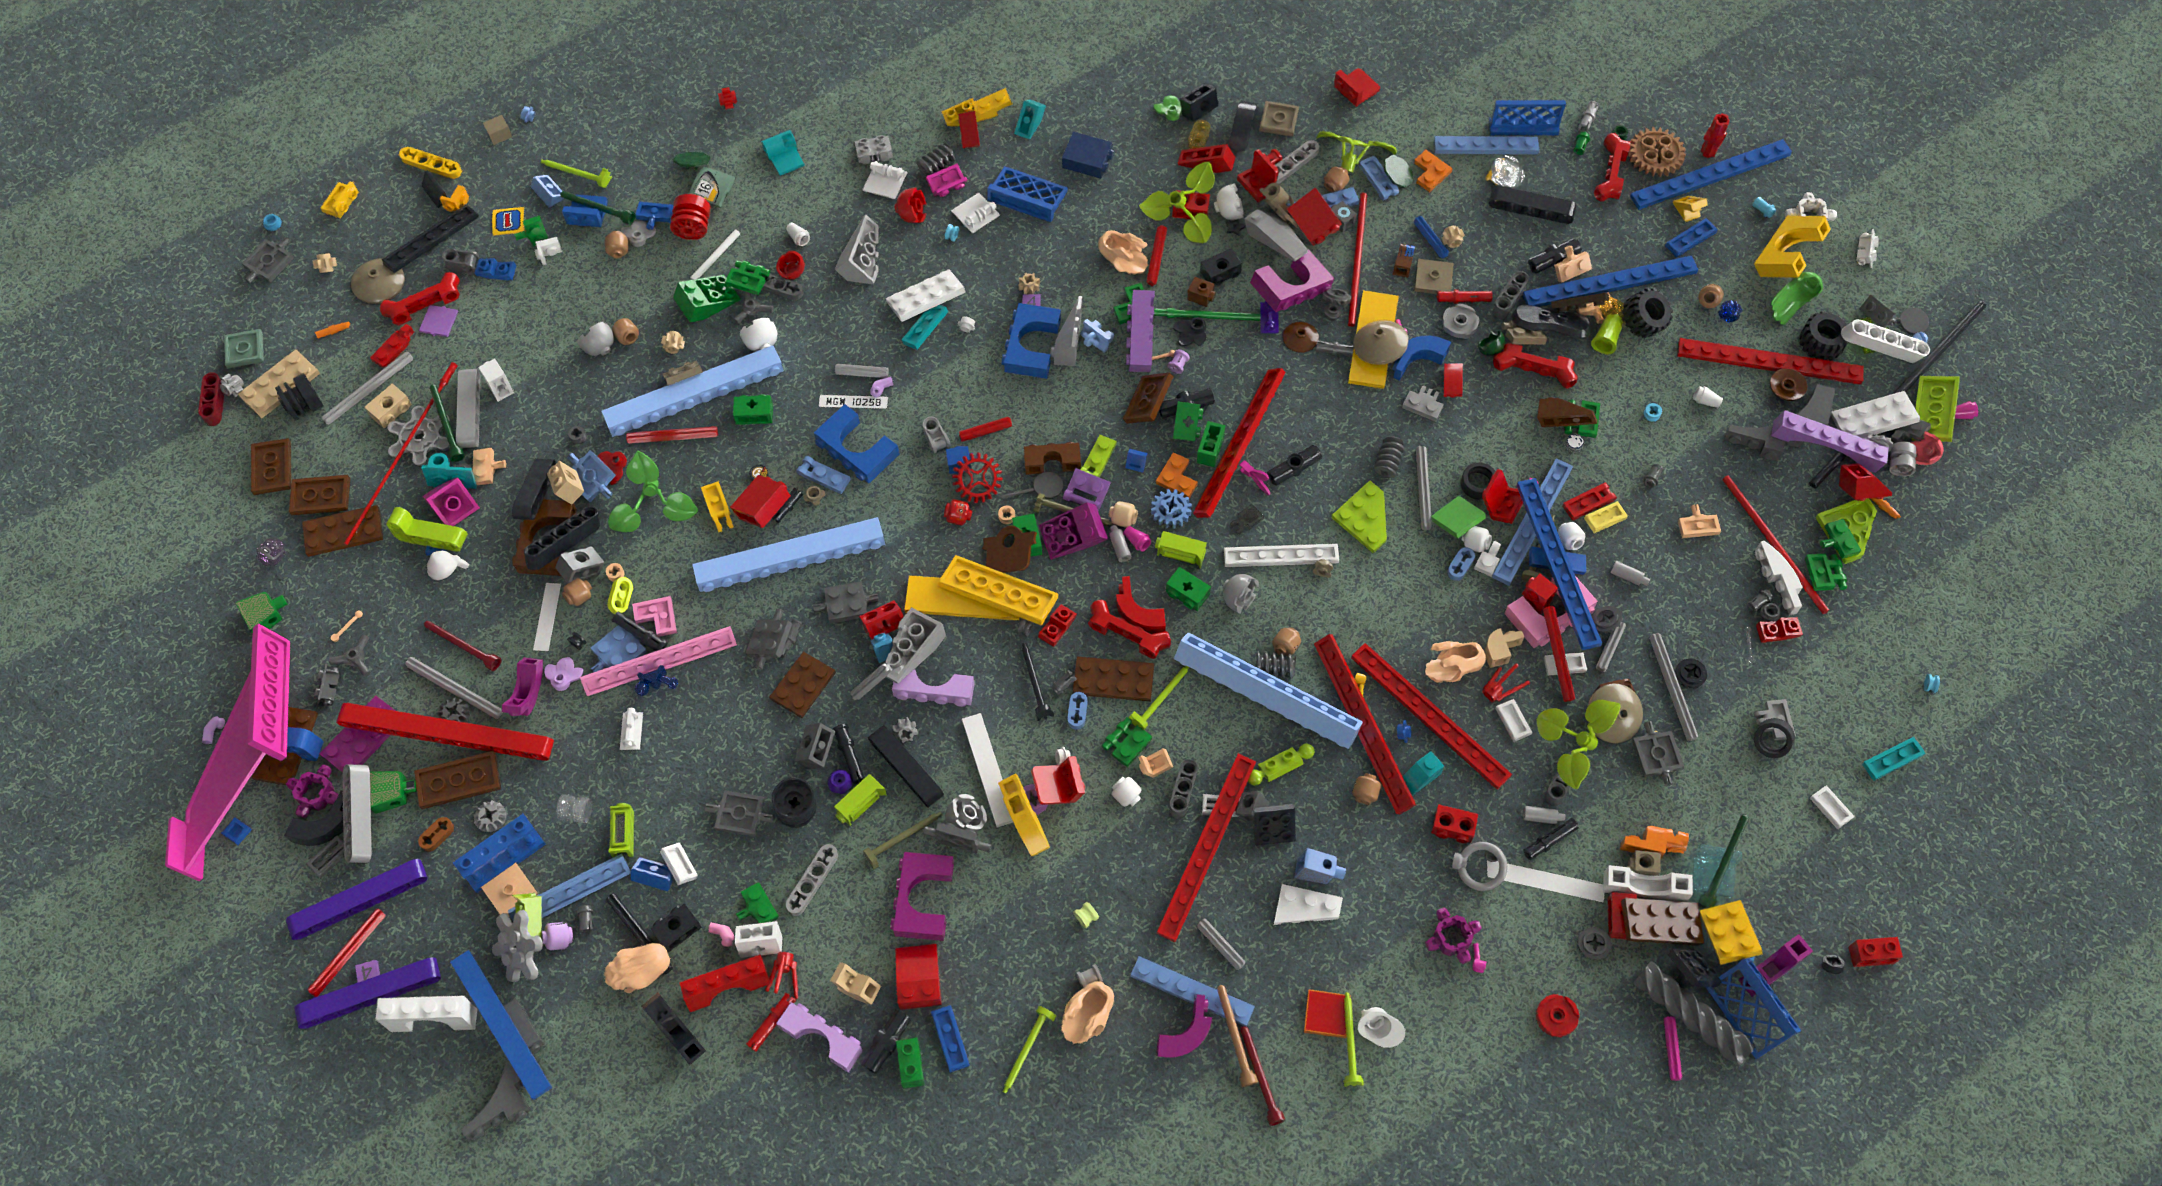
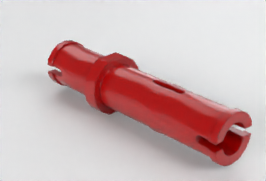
[1437,289,1493,304]
[746,993,796,1052]

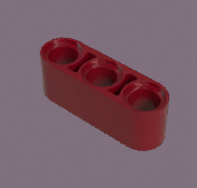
[198,372,224,426]

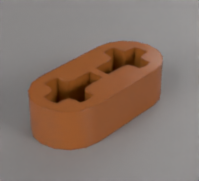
[418,817,454,852]

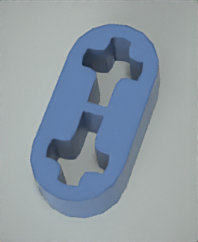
[1448,547,1475,581]
[1068,692,1088,730]

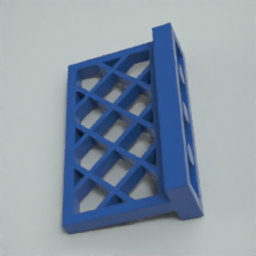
[1489,100,1566,136]
[987,166,1068,222]
[1706,958,1801,1059]

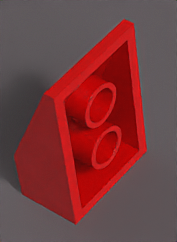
[895,944,942,1010]

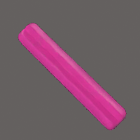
[1664,1017,1682,1081]

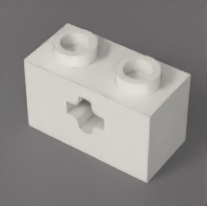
[479,359,514,401]
[735,921,782,958]

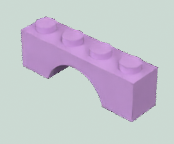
[892,670,974,707]
[776,1002,863,1073]

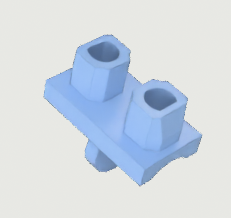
[1080,319,1114,353]

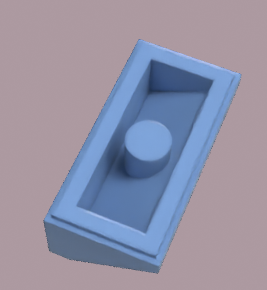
[531,175,564,208]

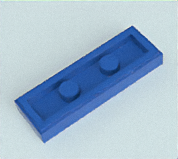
[1665,218,1718,257]
[1529,546,1586,575]
[931,1005,970,1073]

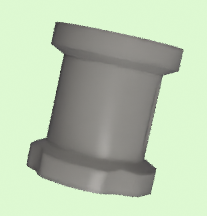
[1076,964,1103,989]

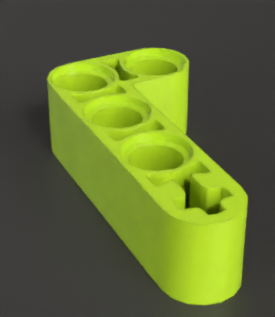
[386,507,468,552]

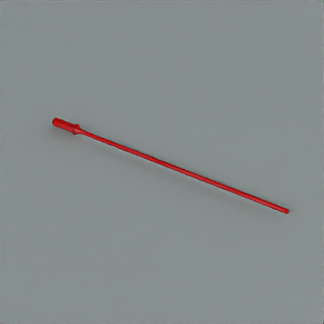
[344,362,458,545]

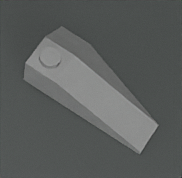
[1244,209,1308,262]
[835,215,878,284]
[885,607,946,684]

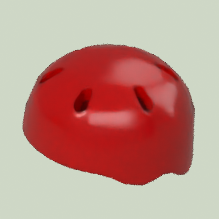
[776,251,805,280]

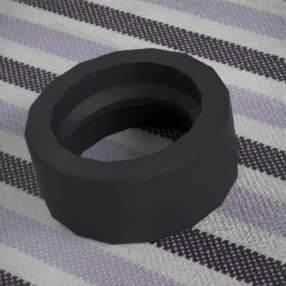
[1460,462,1496,500]
[1753,718,1795,759]

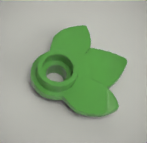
[1154,95,1182,121]

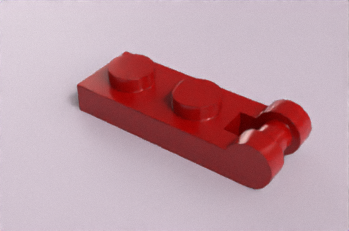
[1562,483,1617,521]

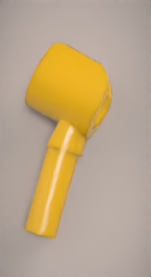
[1355,673,1366,695]

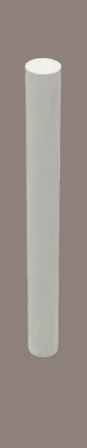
[690,230,740,280]

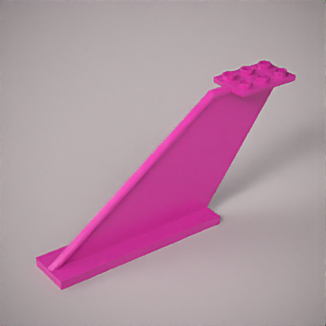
[165,623,290,881]

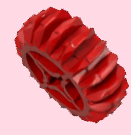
[952,452,1003,503]

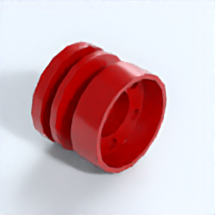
[670,194,711,240]

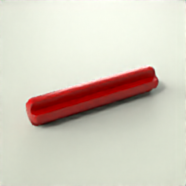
[959,417,1012,442]

